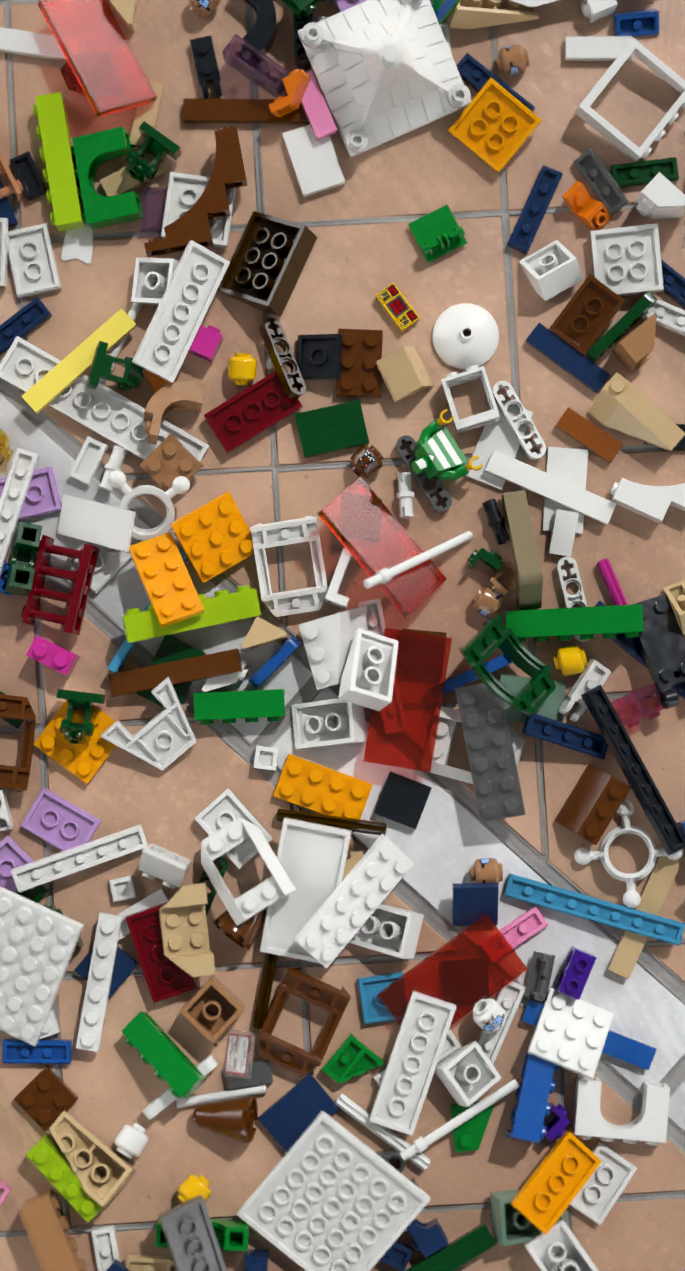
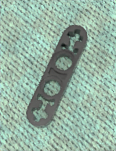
[396,436,452,513]

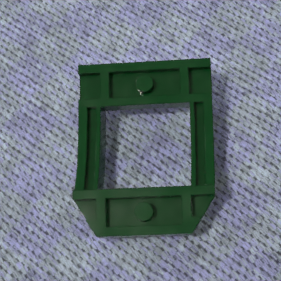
[458,614,556,715]

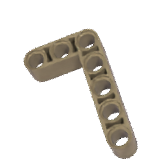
[502,490,543,610]

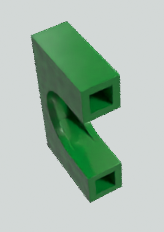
[71,126,143,230]

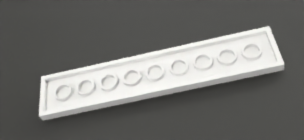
[0,336,210,482]

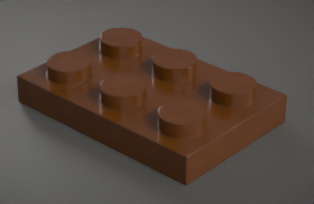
[549,274,625,355]
[336,329,383,398]

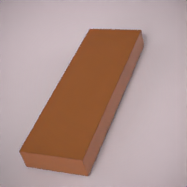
[555,407,623,464]

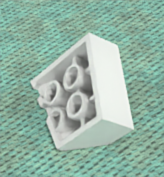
[299,606,368,690]

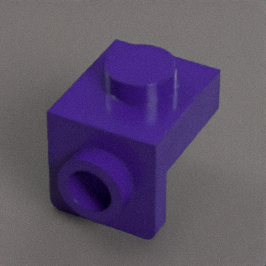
[545,1102,570,1142]

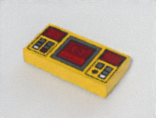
[376,282,420,332]

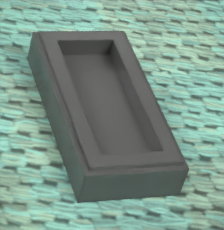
[224,1059,273,1090]

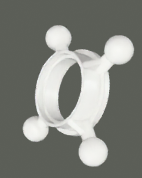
[107,470,190,552]
[574,800,683,908]

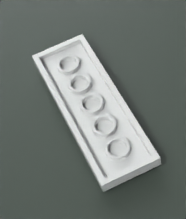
[132,240,230,383]
[293,834,414,968]
[369,991,456,1136]

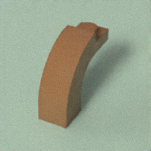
[144,380,206,445]

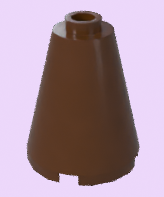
[213,886,268,951]
[193,1096,258,1143]

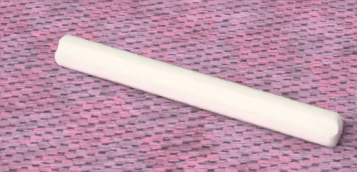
[335,1094,430,1170]

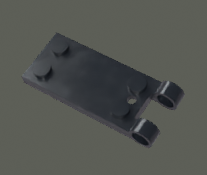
[632,594,685,709]

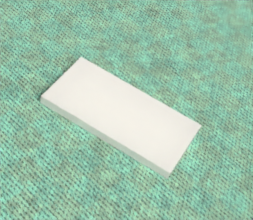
[260,818,352,963]

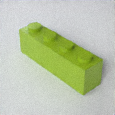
[26,1133,105,1222]

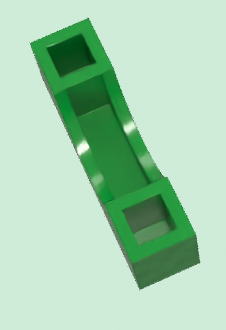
[155,1218,250,1251]

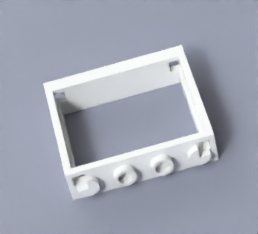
[574,38,685,162]

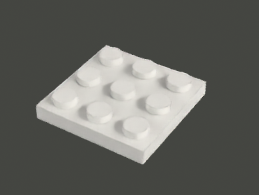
[161,172,236,248]
[591,223,664,296]
[527,988,614,1079]

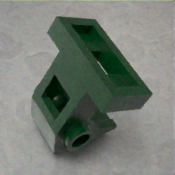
[125,121,182,183]
[86,341,143,391]
[57,689,106,744]

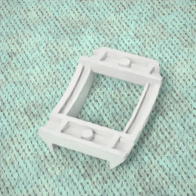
[250,516,328,617]
[421,705,525,784]
[201,818,296,925]

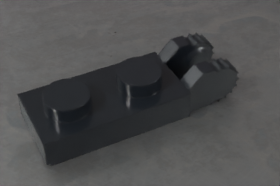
[190,35,222,99]

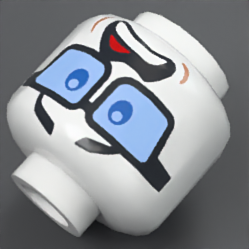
[473,998,507,1033]

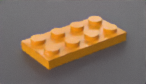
[129,532,204,628]
[273,754,373,819]
[510,1130,602,1235]

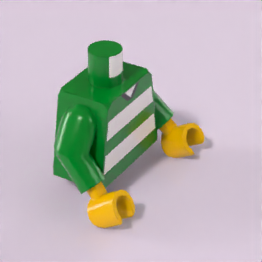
[411,409,483,481]

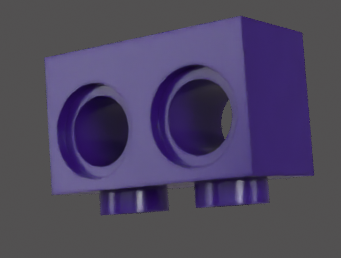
[555,946,596,1000]

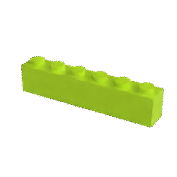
[32,92,85,232]
[121,585,261,643]

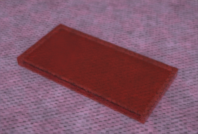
[38,0,157,117]
[317,477,447,618]
[363,628,452,772]
[378,913,528,1026]

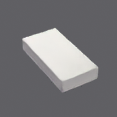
[69,436,109,486]
[548,509,579,557]

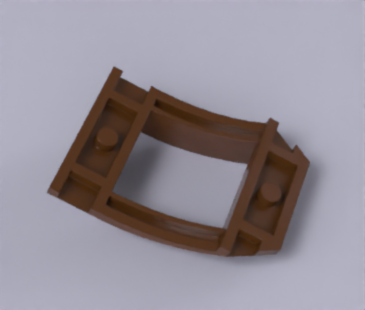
[0,694,36,792]
[258,967,351,1076]

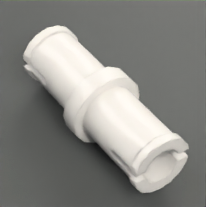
[99,446,127,492]
[397,472,414,519]

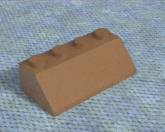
[19,1189,87,1271]

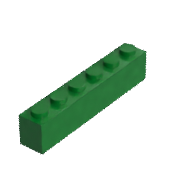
[505,604,644,643]

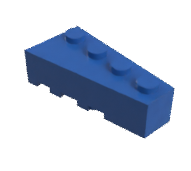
[505,1045,559,1144]

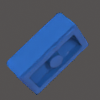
[613,9,659,37]

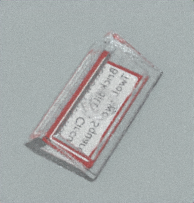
[223,1030,256,1079]

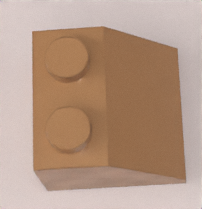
[612,314,657,372]

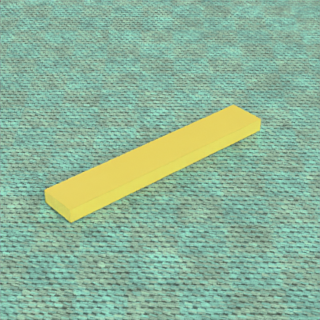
[21,308,137,414]

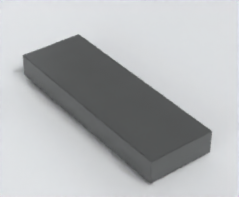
[573,148,629,216]

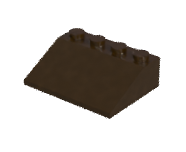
[217,211,318,317]

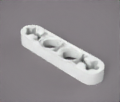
[492,381,546,460]
[556,557,588,642]
[142,1055,218,1120]

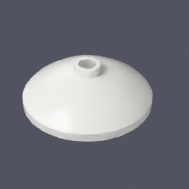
[432,303,499,370]

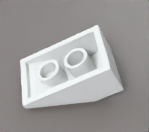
[338,628,399,711]
[291,698,367,749]
[138,843,192,889]
[348,903,424,959]
[525,1219,599,1271]

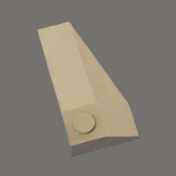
[447,0,539,29]
[588,372,685,451]
[49,1111,137,1207]

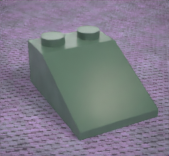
[499,675,566,723]
[490,1190,566,1246]

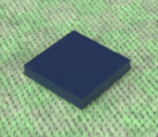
[452,883,499,926]
[75,946,138,999]

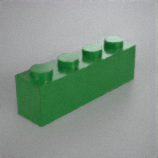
[193,689,286,725]
[122,1011,207,1098]

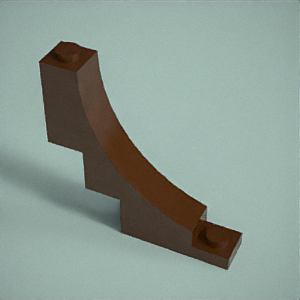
[144,126,247,257]

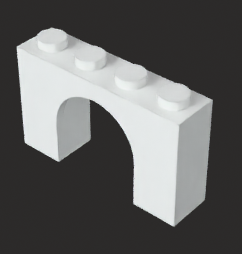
[572,1075,670,1146]

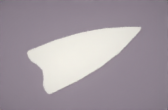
[61,202,93,264]

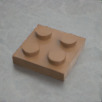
[140,434,203,492]

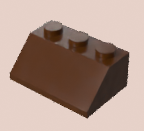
[554,763,631,845]

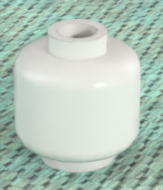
[115,1123,149,1159]

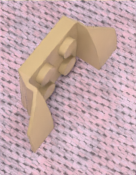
[159,883,216,977]

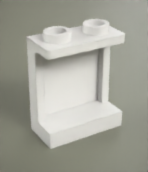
[325,546,365,609]

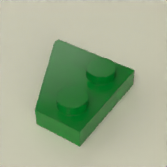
[322,1033,384,1084]

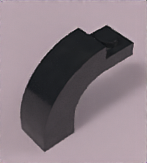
[243,0,277,60]

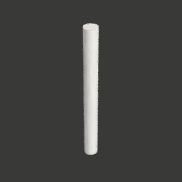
[176,1084,267,1108]

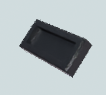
[9,151,47,202]

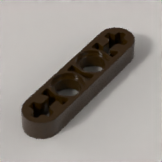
[260,318,306,400]

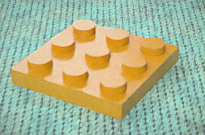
[448,78,542,174]
[170,491,254,583]
[34,690,128,784]

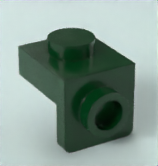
[467,547,504,572]

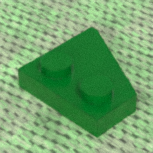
[450,1101,494,1152]

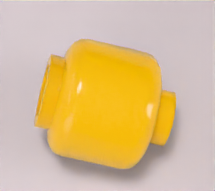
[228,353,257,385]
[553,645,588,676]
[177,1174,211,1203]

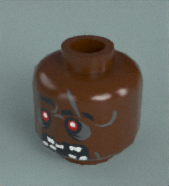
[350,445,384,478]

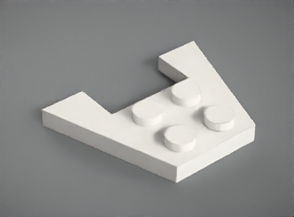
[100,676,196,771]

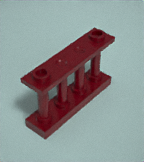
[21,535,100,635]

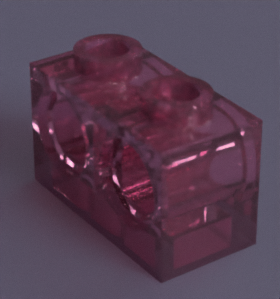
[610,684,665,729]

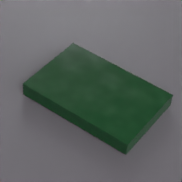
[295,399,369,458]
[136,635,206,708]

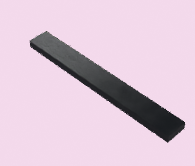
[581,684,685,856]

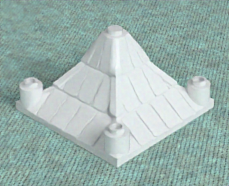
[297,0,471,158]

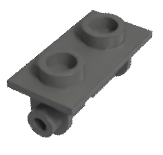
[524,951,555,1001]

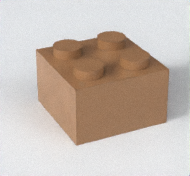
[180,975,246,1043]

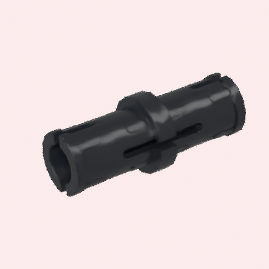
[482,499,510,545]

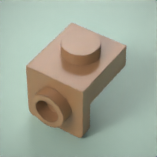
[490,561,517,596]

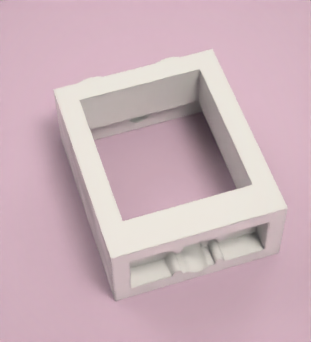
[441,365,500,434]

